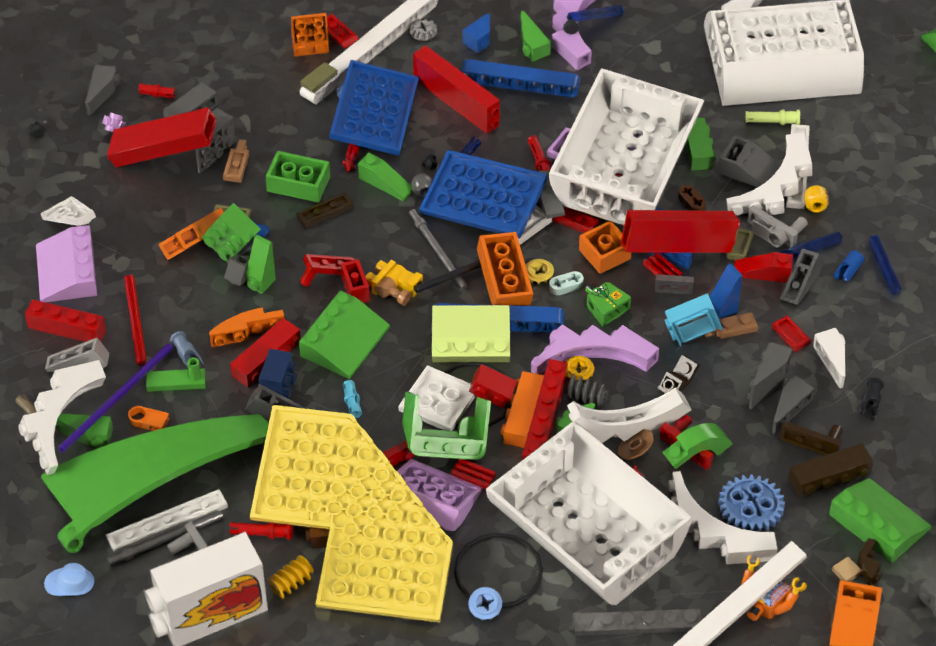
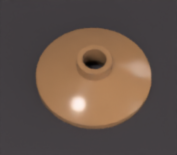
[618,429,654,460]

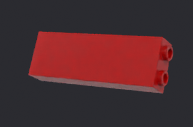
[413,46,500,134]
[107,107,217,167]
[620,210,740,253]

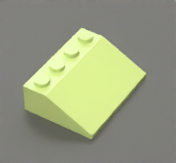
[432,305,510,362]

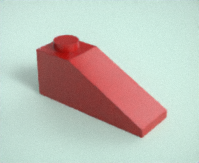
[734,252,793,283]

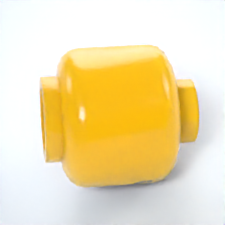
[804,185,829,213]

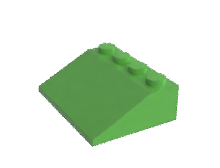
[299,291,390,379]
[829,478,932,564]

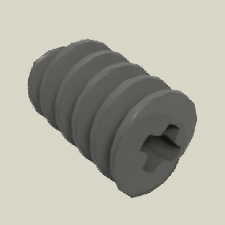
[566,374,610,409]

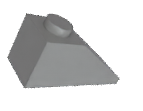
[45,338,110,372]

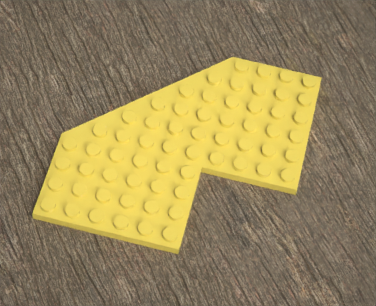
[250,405,453,623]

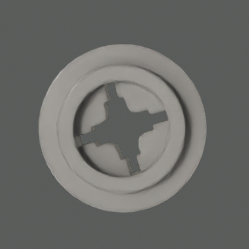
[410,19,437,41]

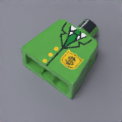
[585,282,631,327]

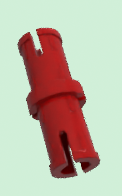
[138,83,176,99]

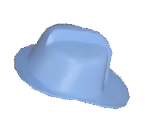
[44,563,94,596]

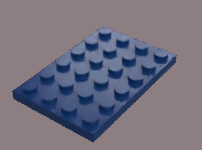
[329,60,419,156]
[419,150,548,239]

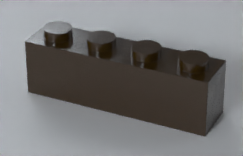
[788,443,873,497]

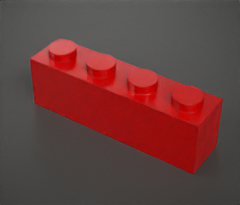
[25,299,106,342]
[230,318,301,388]

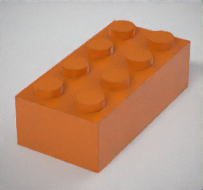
[477,232,533,306]

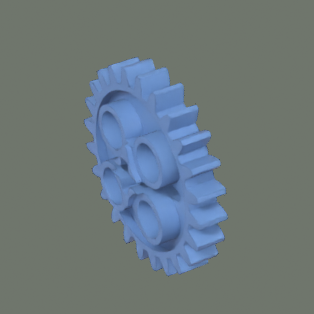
[718,474,785,532]

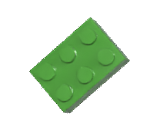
[265,151,330,203]
[201,203,261,263]

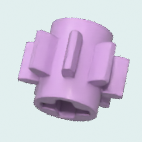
[102,112,126,132]

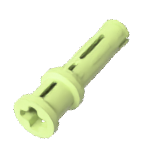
[745,109,800,125]

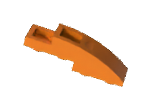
[158,208,224,261]
[209,307,285,347]

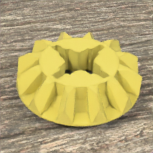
[526,259,554,284]

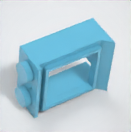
[664,293,723,346]

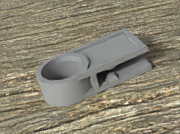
[751,215,787,247]

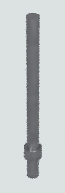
[409,209,468,290]
[107,511,223,566]

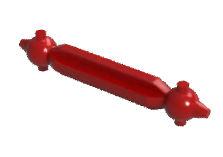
[342,143,359,172]

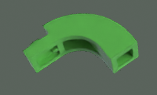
[663,423,733,469]

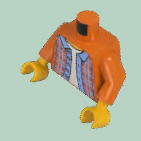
[741,555,807,621]

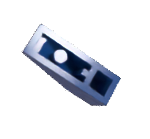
[710,263,742,319]

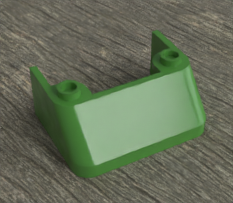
[402,392,491,460]

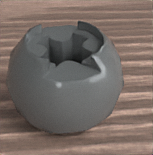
[411,173,433,196]

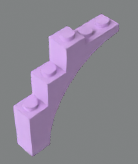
[552,0,595,70]
[531,324,659,375]

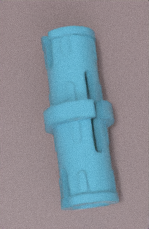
[342,380,362,418]

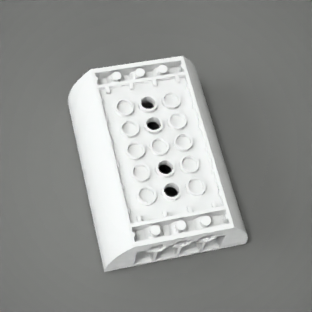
[704,0,864,106]
[549,68,704,225]
[486,422,692,605]

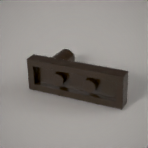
[779,421,843,455]

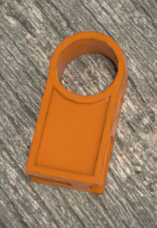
[128,406,170,431]

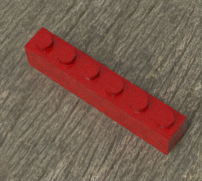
[522,359,568,460]

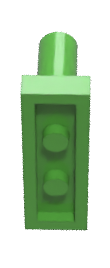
[146,358,206,392]

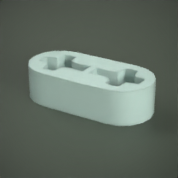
[549,271,584,296]

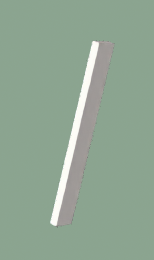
[673,541,807,646]

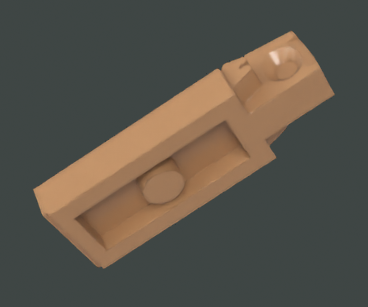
[223,139,249,183]
[704,312,758,339]

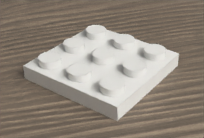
[399,365,476,431]

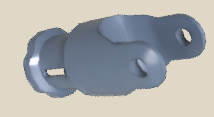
[169,331,204,368]

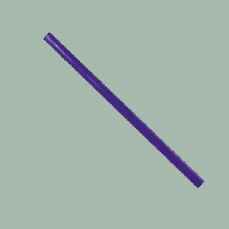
[58,344,173,453]

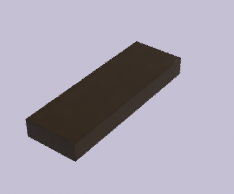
[296,192,354,229]

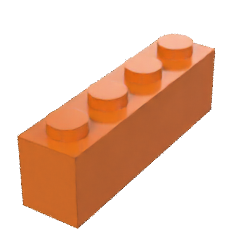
[501,371,544,448]

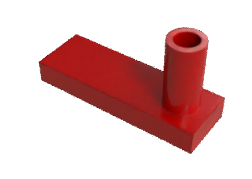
[300,254,355,287]
[660,414,713,470]

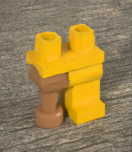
[365,260,423,306]

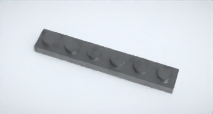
[574,609,701,636]

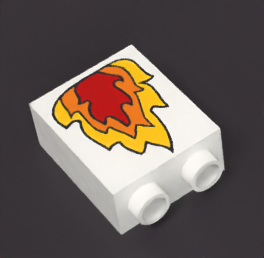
[144,532,268,646]

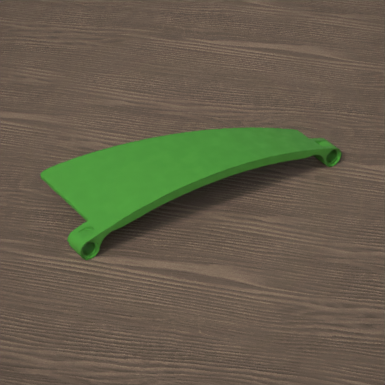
[41,414,269,553]

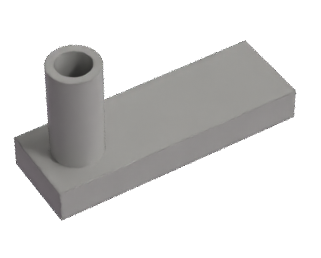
[748,205,808,248]
[167,521,207,555]

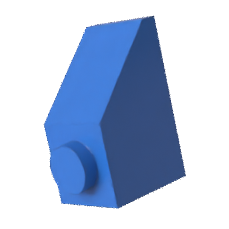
[463,13,490,53]

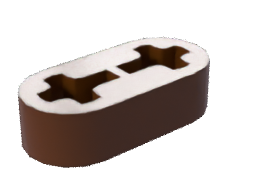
[678,185,706,211]

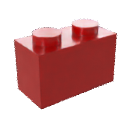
[341,259,370,303]
[468,364,517,408]

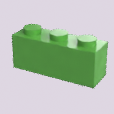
[685,117,716,171]

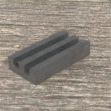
[655,274,694,295]

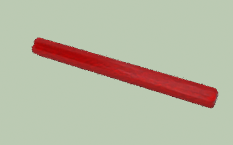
[124,275,147,366]

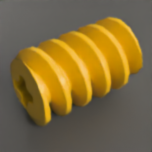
[268,555,314,599]

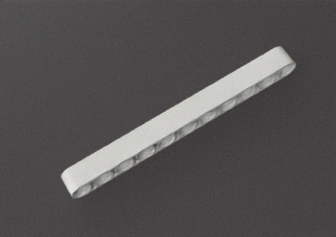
[300,0,438,104]

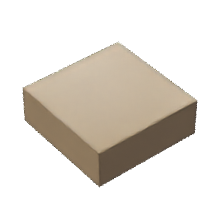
[832,557,862,582]

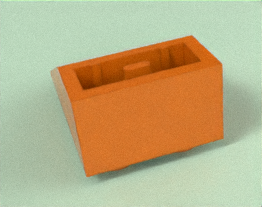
[291,13,329,57]
[829,580,882,646]

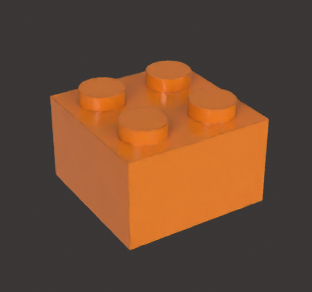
[579,220,631,274]

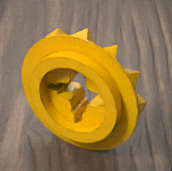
[566,356,594,381]

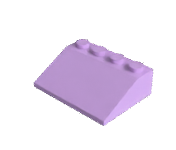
[36,225,98,302]
[397,459,483,532]

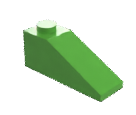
[520,11,551,62]
[358,153,413,201]
[246,235,276,294]
[55,414,113,448]

